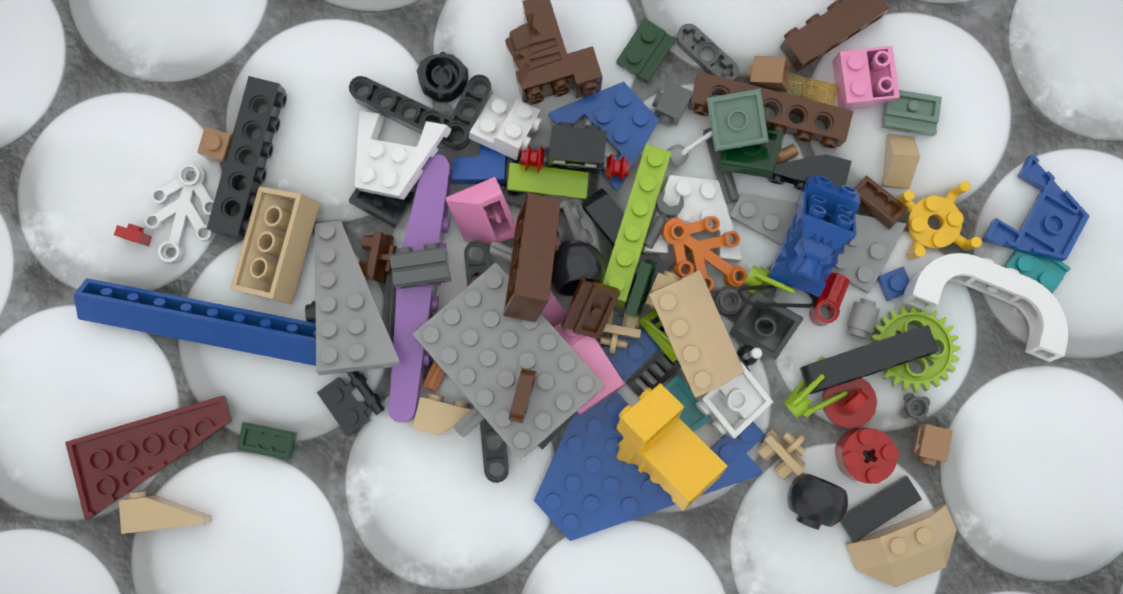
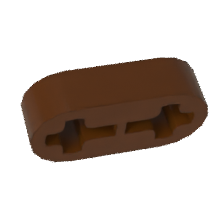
[509,368,537,424]

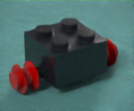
[520,122,630,182]

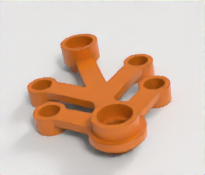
[662,216,747,291]

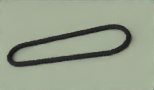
[738,284,816,308]

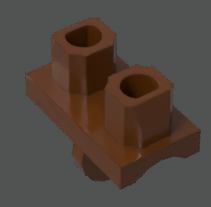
[359,231,397,283]

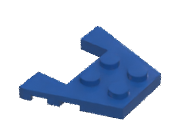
[548,81,659,192]
[981,154,1090,262]

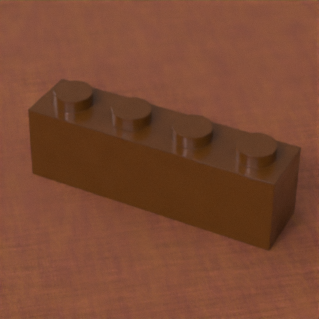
[780,0,890,72]

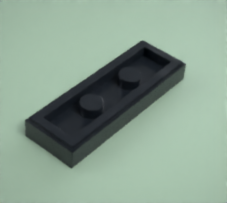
[839,475,922,542]

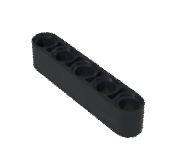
[800,325,939,394]

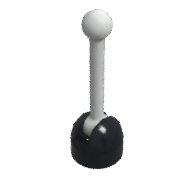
[736,345,762,366]

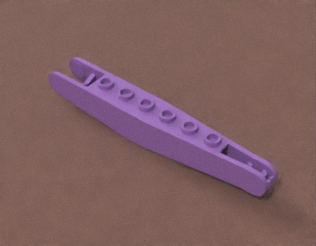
[388,154,452,423]

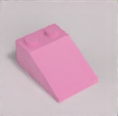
[554,322,625,415]

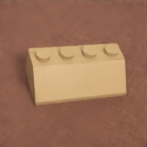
[230,186,320,305]
[649,270,745,398]

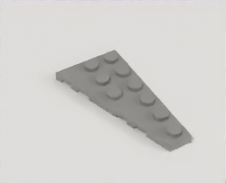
[729,193,906,293]
[314,221,402,375]

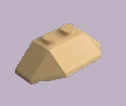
[845,504,956,587]

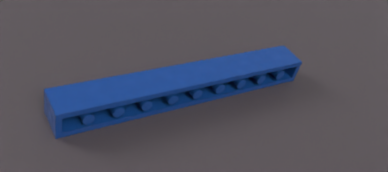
[74,278,316,366]

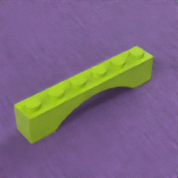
[602,144,671,309]

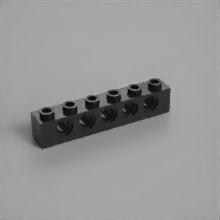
[206,76,287,240]

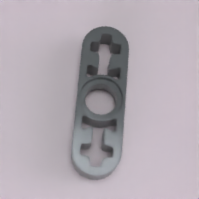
[676,24,739,81]

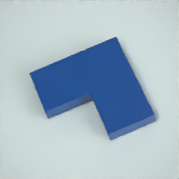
[451,144,507,184]

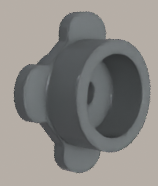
[900,393,930,423]

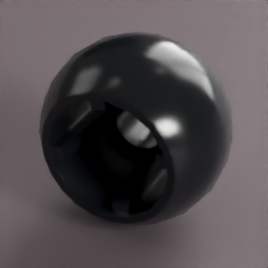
[551,240,605,296]
[787,472,848,530]

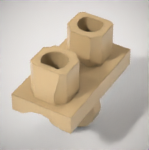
[600,310,641,354]
[757,428,806,480]

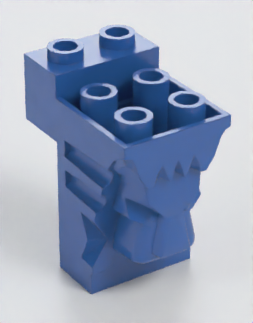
[769,175,860,297]

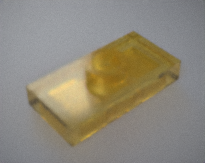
[782,73,838,106]

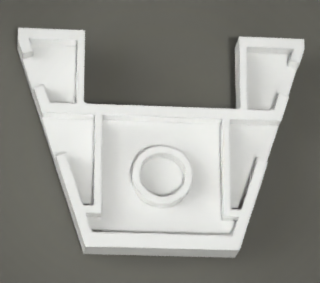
[354,111,451,200]
[641,175,742,262]

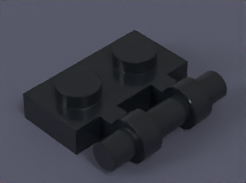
[317,371,385,436]

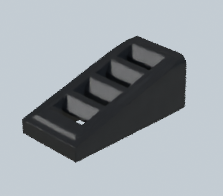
[625,349,681,397]

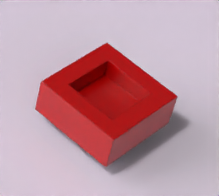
[114,223,152,247]

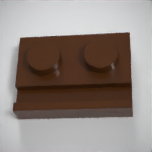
[561,278,620,339]

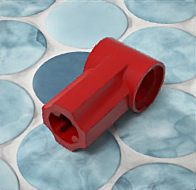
[809,272,851,326]

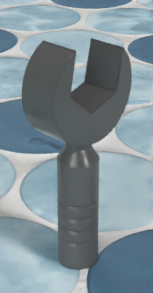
[643,190,684,249]

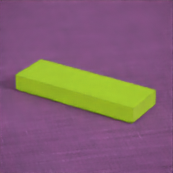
[506,163,589,200]

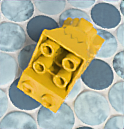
[616,383,727,511]

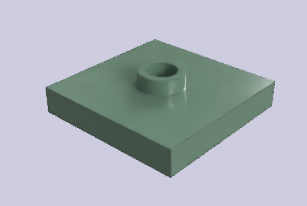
[706,88,769,152]

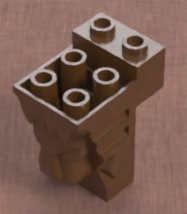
[505,0,603,105]

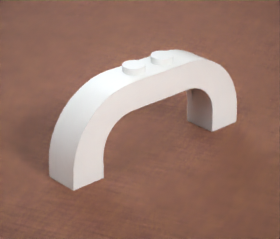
[902,253,1068,362]

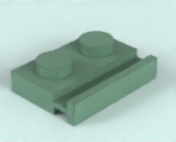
[881,90,942,136]

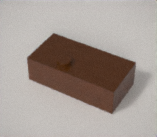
[503,193,561,322]

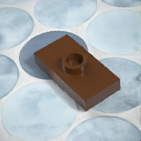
[854,175,909,229]

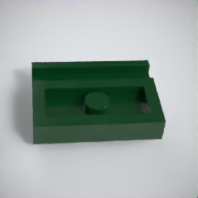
[616,18,676,84]
[625,259,658,317]

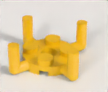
[896,181,982,260]

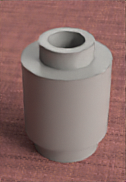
[846,298,880,339]

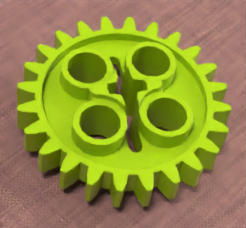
[870,306,961,393]

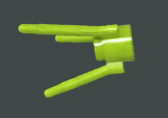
[744,265,795,295]
[783,356,848,419]

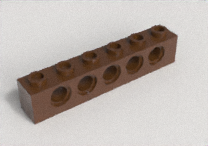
[688,71,853,149]

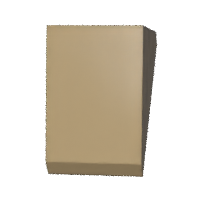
[882,134,920,189]

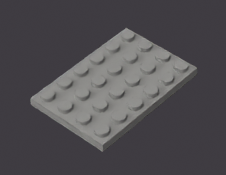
[412,262,605,460]

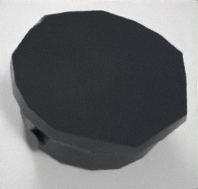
[416,52,468,102]

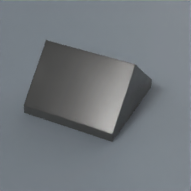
[729,291,804,360]

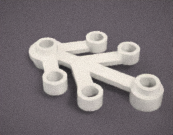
[144,163,214,263]

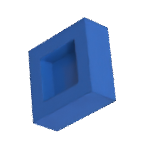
[877,266,910,302]

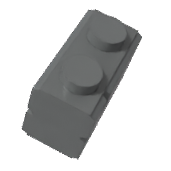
[390,243,452,290]

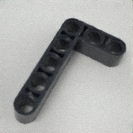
[349,74,493,151]

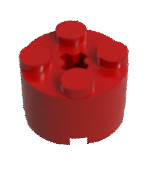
[835,428,899,484]

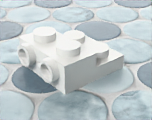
[469,95,543,160]
[695,362,773,439]

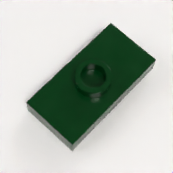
[237,422,297,459]

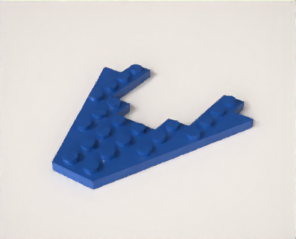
[534,315,765,541]

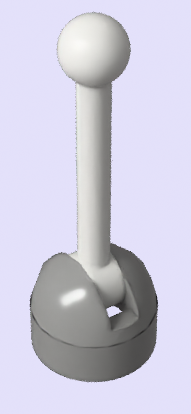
[666,131,712,168]

